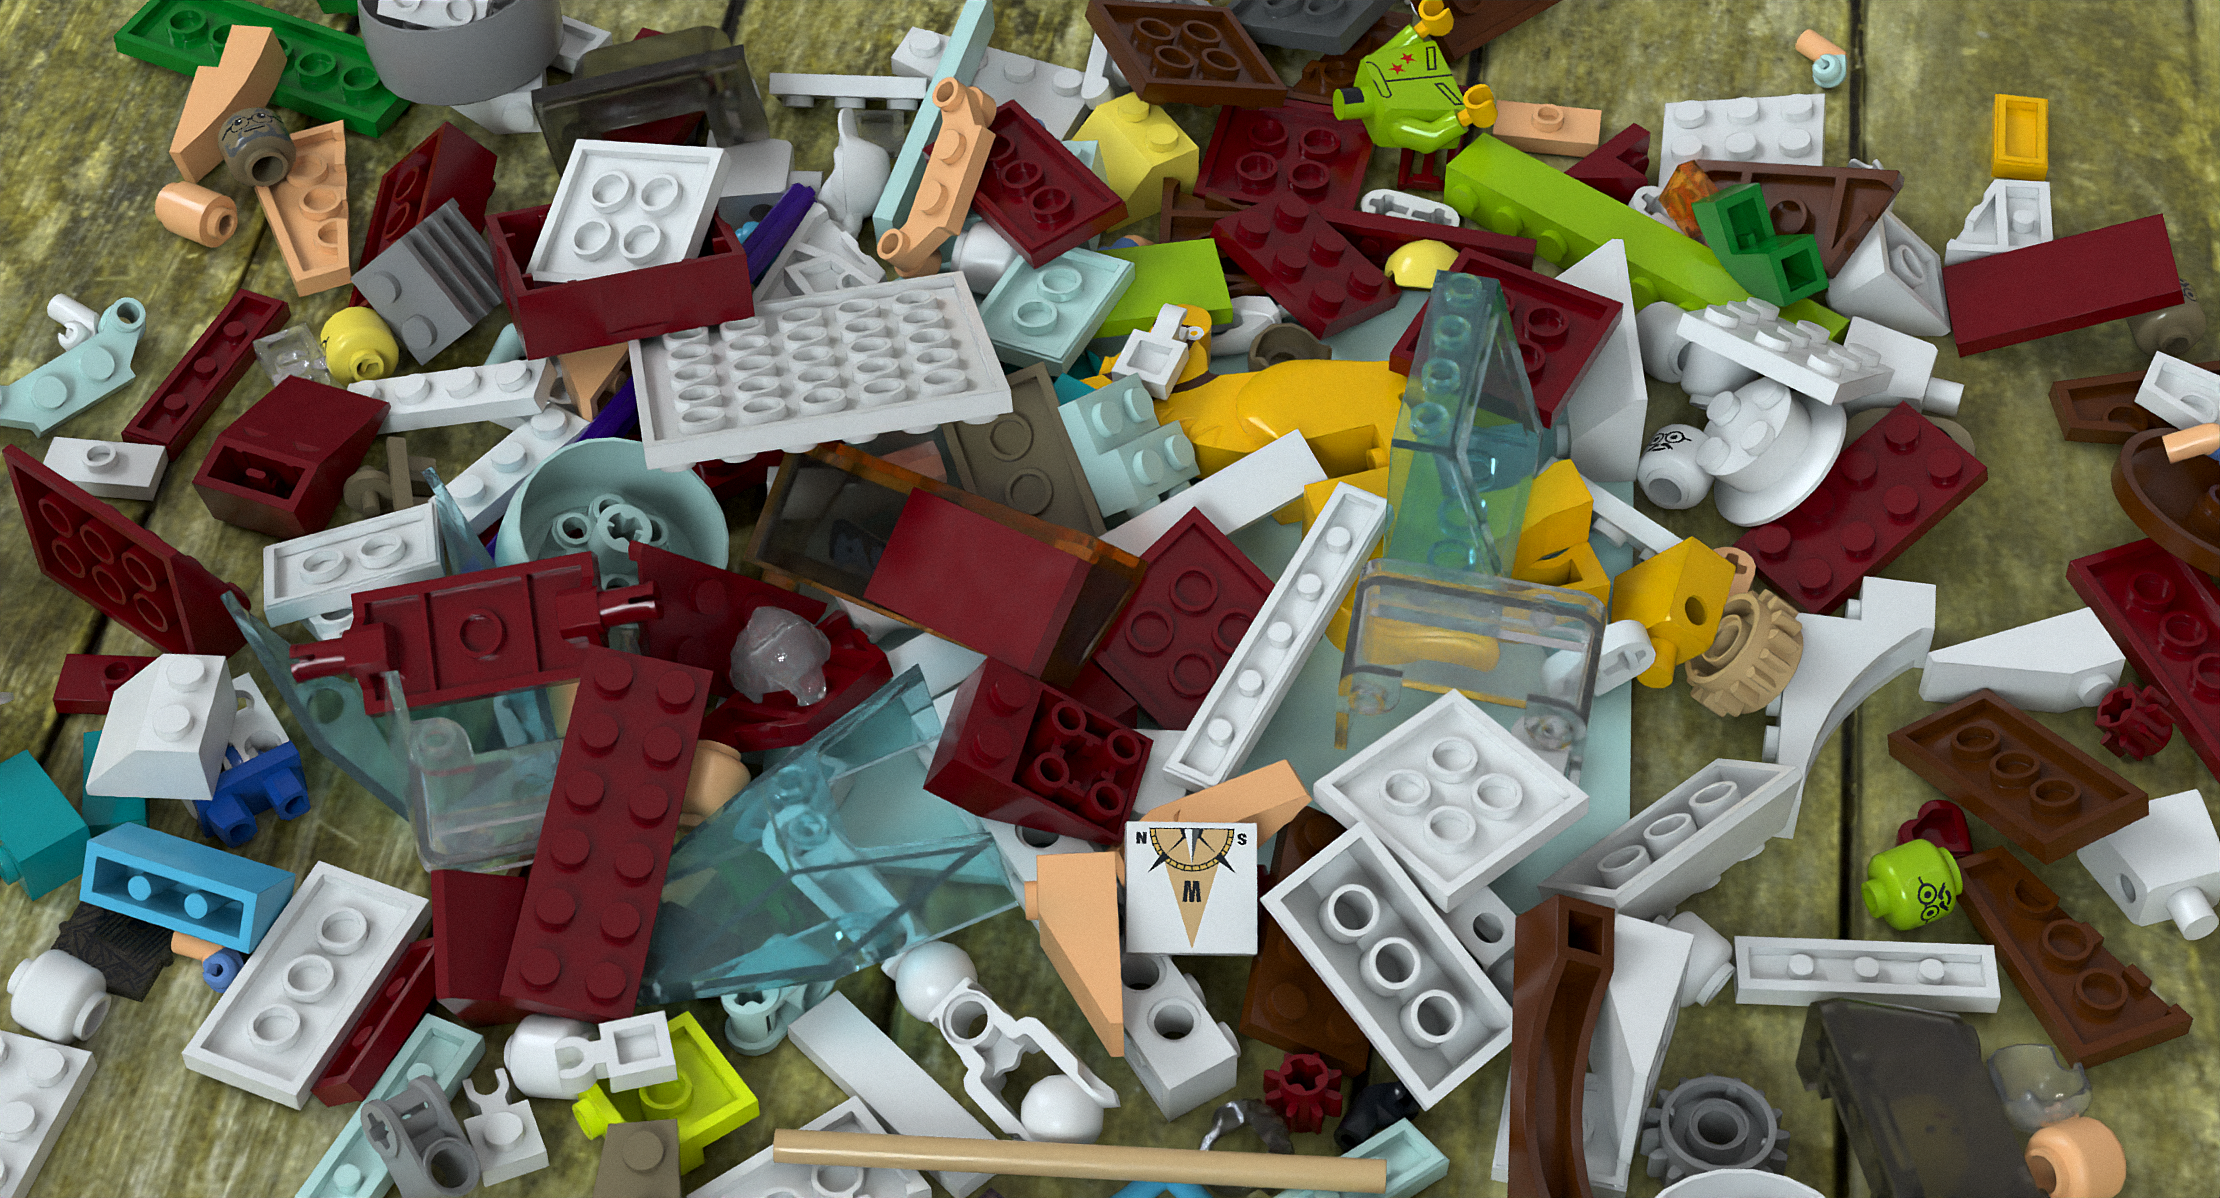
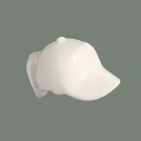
[788,108,891,241]

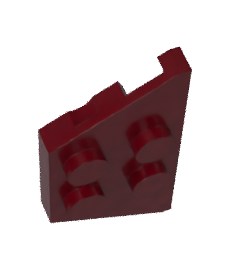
[628,540,828,699]
[698,610,894,753]

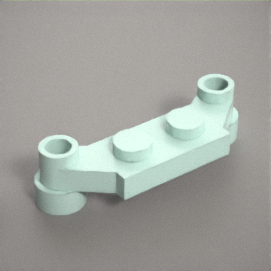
[0,297,146,439]

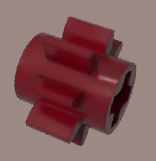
[2094,682,2176,762]
[1263,1052,1343,1135]

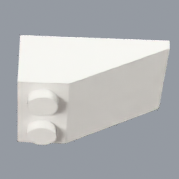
[1588,913,1695,1165]

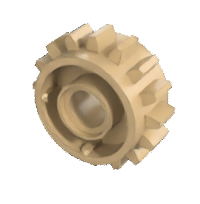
[1685,589,1804,718]

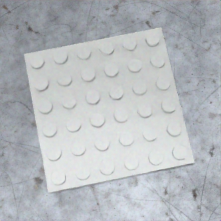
[628,271,1013,473]

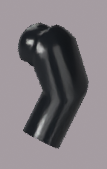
[1333,1079,1422,1152]

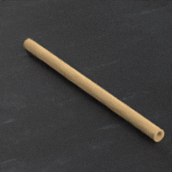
[773,1129,1387,1194]

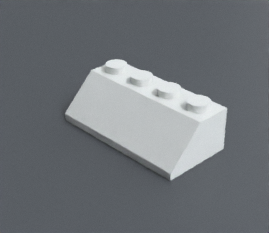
[1553,239,1648,482]
[1537,758,1803,923]
[1259,819,1513,1111]

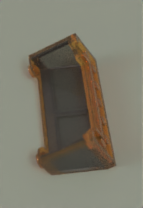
[743,441,1149,689]

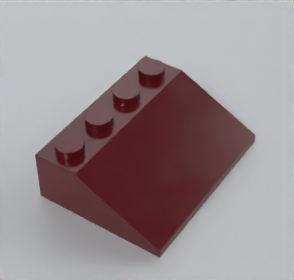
[2,444,256,660]

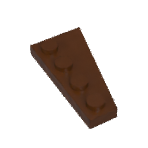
[1955,845,2194,1073]

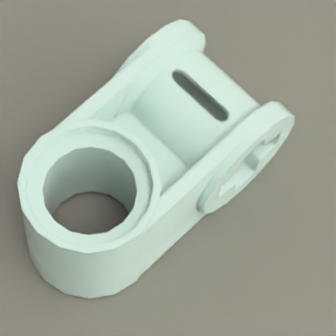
[721,931,838,1056]

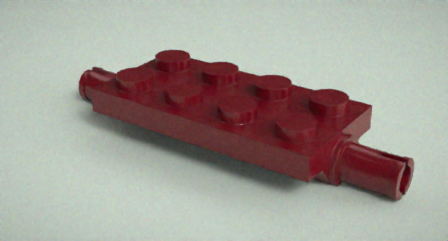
[289,551,664,718]

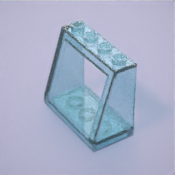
[1380,269,1544,620]

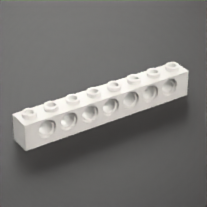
[909,688,1241,1122]

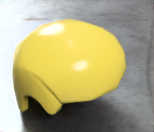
[1384,239,1460,292]

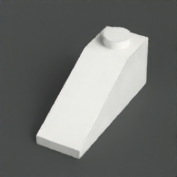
[1918,607,2126,713]

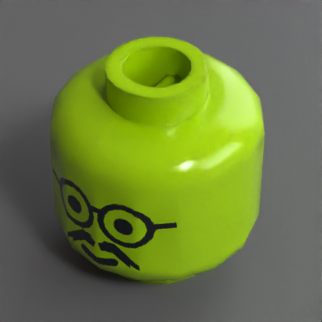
[1861,839,1963,931]

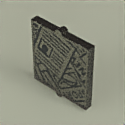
[50,901,174,1002]

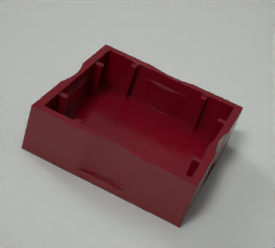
[484,203,755,361]

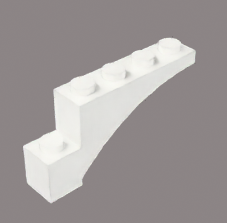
[1762,576,1936,839]

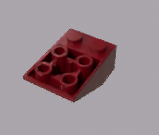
[191,375,391,540]
[922,655,1154,847]

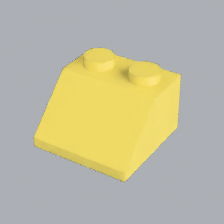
[1071,91,1199,234]

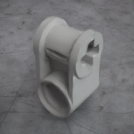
[360,1075,481,1198]

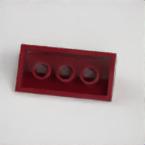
[348,121,498,330]

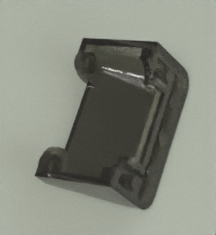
[1795,997,2050,1198]

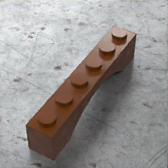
[1507,894,1615,1198]

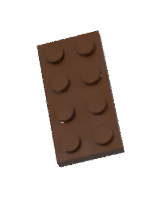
[1887,688,2149,865]
[1238,805,1370,1079]

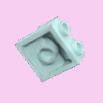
[1057,372,1201,519]

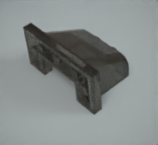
[531,26,770,179]

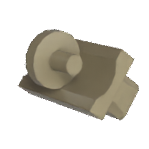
[343,436,437,518]

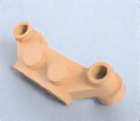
[877,77,997,279]

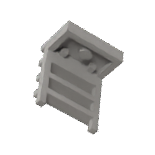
[350,198,504,366]

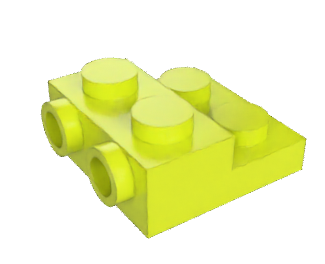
[572,1011,760,1176]

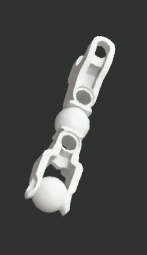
[766,808,1121,1145]

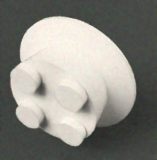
[1695,376,1847,527]

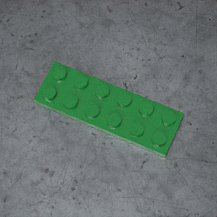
[113,0,412,139]

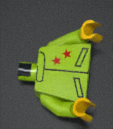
[1333,0,1498,154]

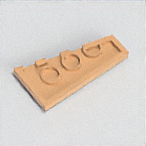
[254,120,353,298]

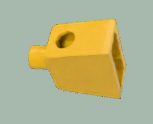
[1611,536,1736,688]

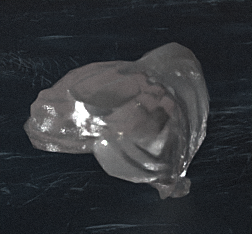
[729,606,831,706]

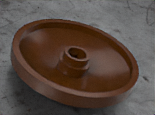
[2111,428,2220,578]

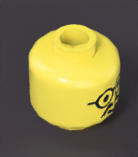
[320,306,399,387]

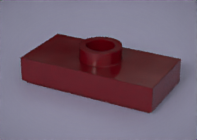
[53,654,158,715]

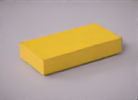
[1991,94,2048,181]

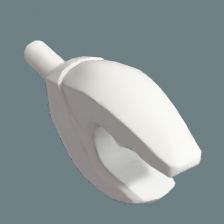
[1211,296,1291,356]

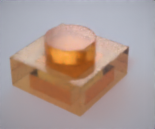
[1658,160,1719,239]

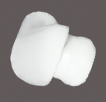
[47,293,101,351]

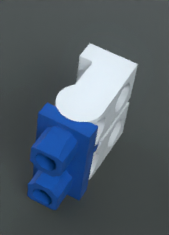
[181,672,311,848]

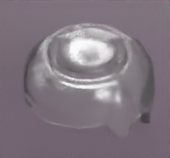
[1986,1044,2093,1133]

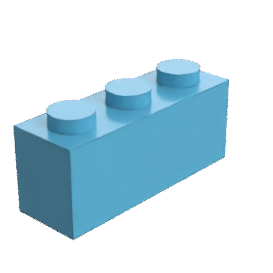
[79,822,296,954]

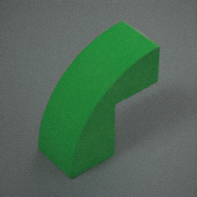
[1691,183,1830,307]

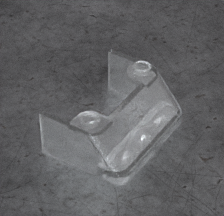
[1334,558,1608,788]
[385,629,641,874]

